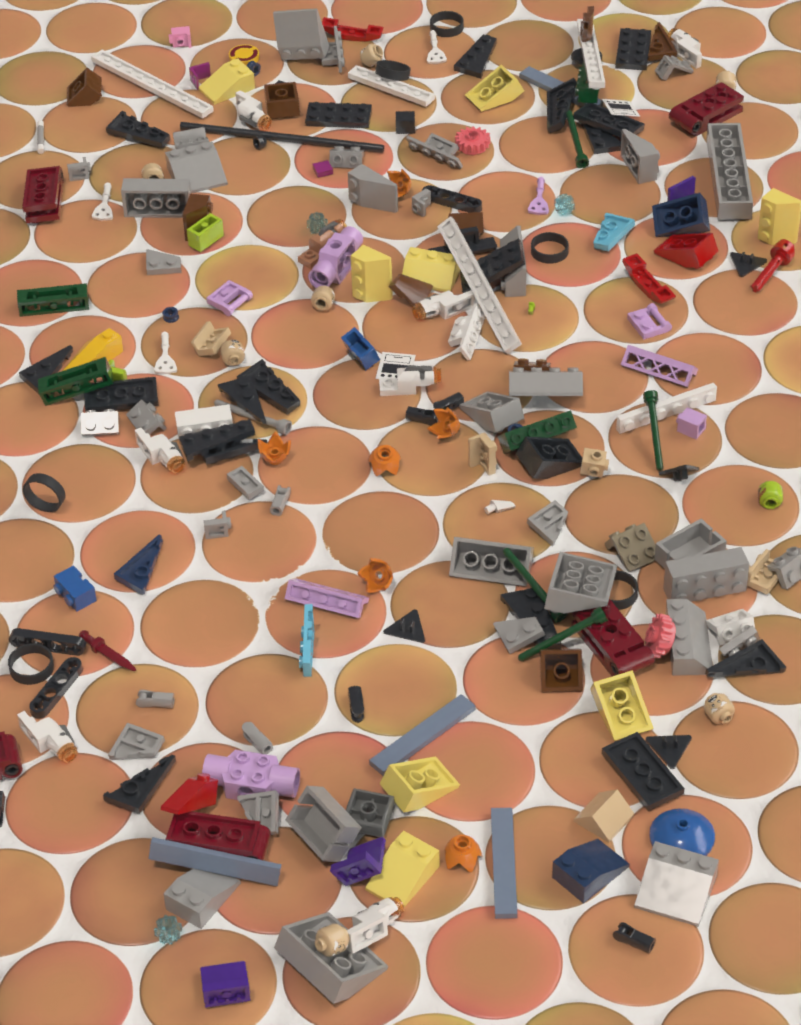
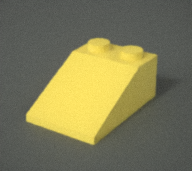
[198,59,255,105]
[465,65,524,112]
[590,670,654,741]
[380,756,460,812]
[365,831,440,911]

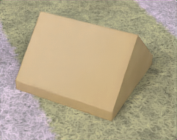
[574,789,634,843]

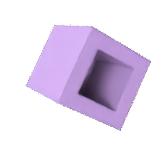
[676,407,707,439]

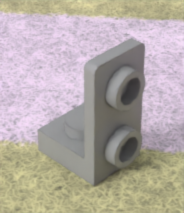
[655,55,694,80]

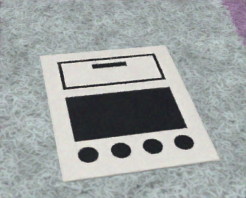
[602,99,640,117]
[375,352,416,379]

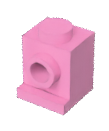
[169,26,192,48]

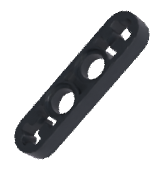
[422,185,482,213]
[9,628,87,656]
[29,657,83,719]

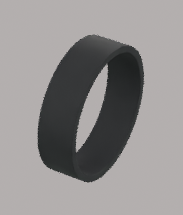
[430,11,464,37]
[375,60,411,81]
[531,232,569,264]
[23,473,66,512]
[610,570,638,610]
[8,643,54,685]

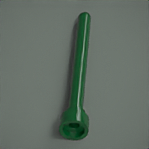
[566,110,589,168]
[643,390,664,471]
[503,548,568,623]
[518,606,608,662]

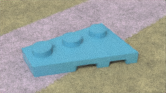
[593,213,635,252]
[299,604,315,677]

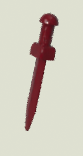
[79,630,136,671]

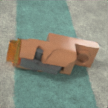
[298,219,347,269]

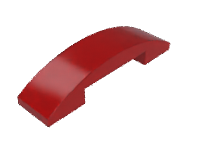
[322,17,384,42]
[622,253,676,304]

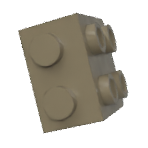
[604,523,656,572]

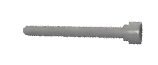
[214,400,292,435]

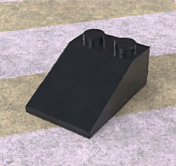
[516,436,582,479]

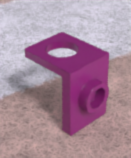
[189,62,211,90]

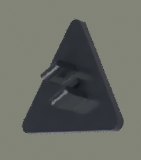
[730,252,767,277]
[659,465,700,481]
[383,609,425,643]
[646,735,692,769]

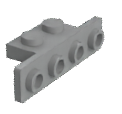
[321,26,345,73]
[406,133,463,169]

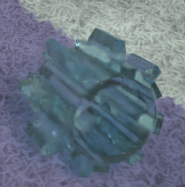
[554,194,575,215]
[307,212,328,234]
[154,915,182,945]

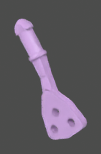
[528,177,549,215]

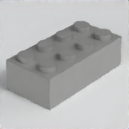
[121,178,191,218]
[663,547,749,602]

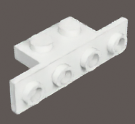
[448,303,485,361]

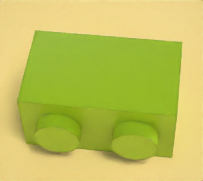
[187,213,224,252]

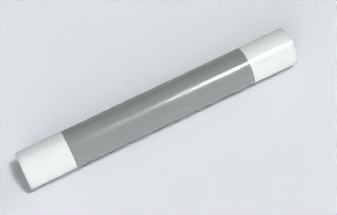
[37,120,44,154]

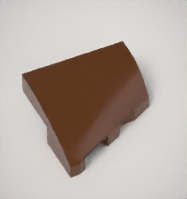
[580,6,594,42]
[389,274,433,309]

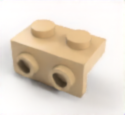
[191,321,231,356]
[468,432,497,476]
[747,549,779,595]

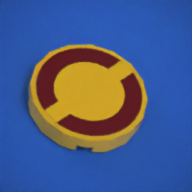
[229,45,259,66]

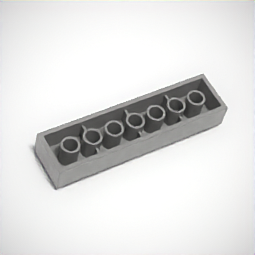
[706,123,753,220]

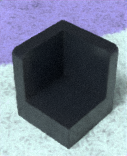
[396,111,415,134]

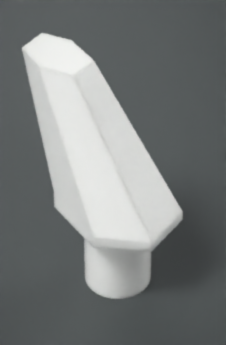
[484,500,515,514]

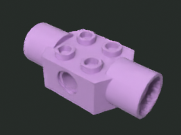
[308,226,363,288]
[202,750,300,800]

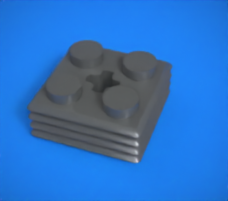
[346,788,395,837]

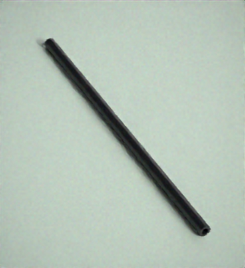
[180,122,384,153]

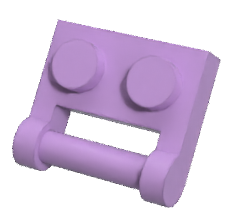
[206,280,253,316]
[627,303,672,340]

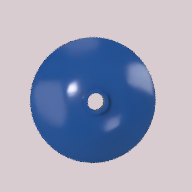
[649,808,715,856]

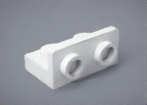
[706,609,755,645]

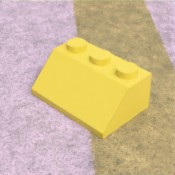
[757,188,801,245]
[351,245,393,303]
[402,247,460,292]

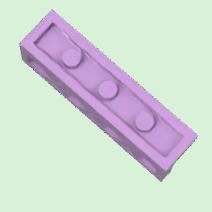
[621,345,698,387]
[285,578,369,618]

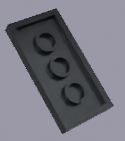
[615,28,651,70]
[305,102,372,128]
[573,103,645,138]
[460,238,525,293]
[84,377,159,412]
[602,732,685,811]

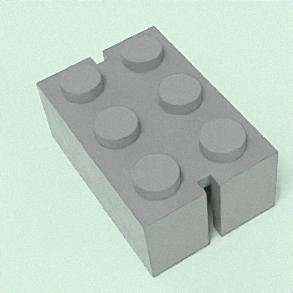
[655,519,727,569]
[285,786,362,862]

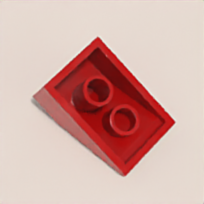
[653,233,719,269]

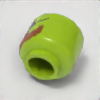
[758,481,783,509]

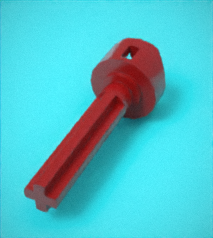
[751,239,795,293]

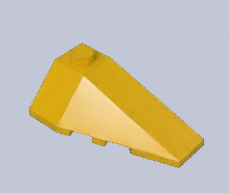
[62,328,123,371]

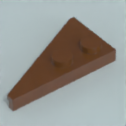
[648,22,677,62]

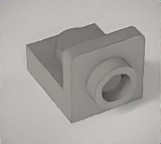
[67,157,91,181]
[412,189,431,217]
[203,511,231,539]

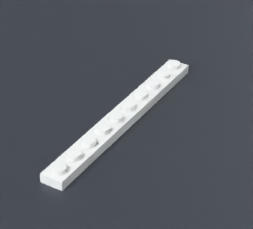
[577,19,605,90]
[91,50,214,119]
[437,216,522,354]

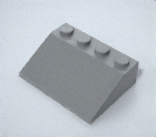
[544,552,618,614]
[274,912,388,1004]

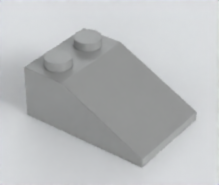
[620,129,660,184]
[348,164,398,213]
[459,391,525,433]
[164,869,241,929]

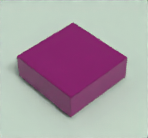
[312,160,333,178]

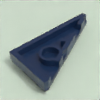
[114,535,163,595]

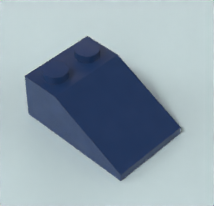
[652,192,710,237]
[552,839,630,904]

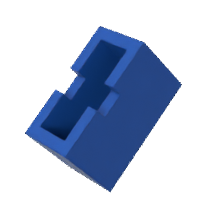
[341,327,380,370]
[53,565,97,612]

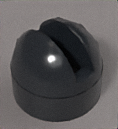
[253,136,267,150]

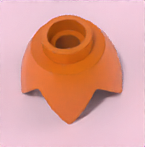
[387,169,412,198]
[427,407,460,439]
[258,431,291,465]
[368,445,401,476]
[357,558,393,593]
[444,835,483,873]

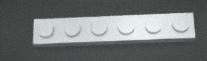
[348,65,435,107]
[616,383,717,434]

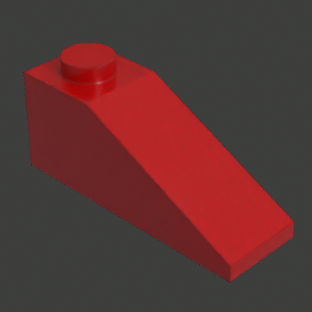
[161,773,218,815]

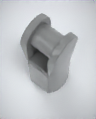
[270,485,291,516]
[136,690,175,708]
[242,722,273,754]

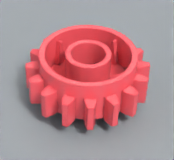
[455,126,490,155]
[644,613,676,659]

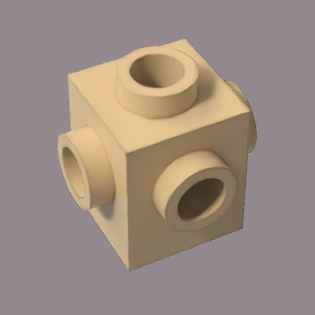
[580,448,609,478]

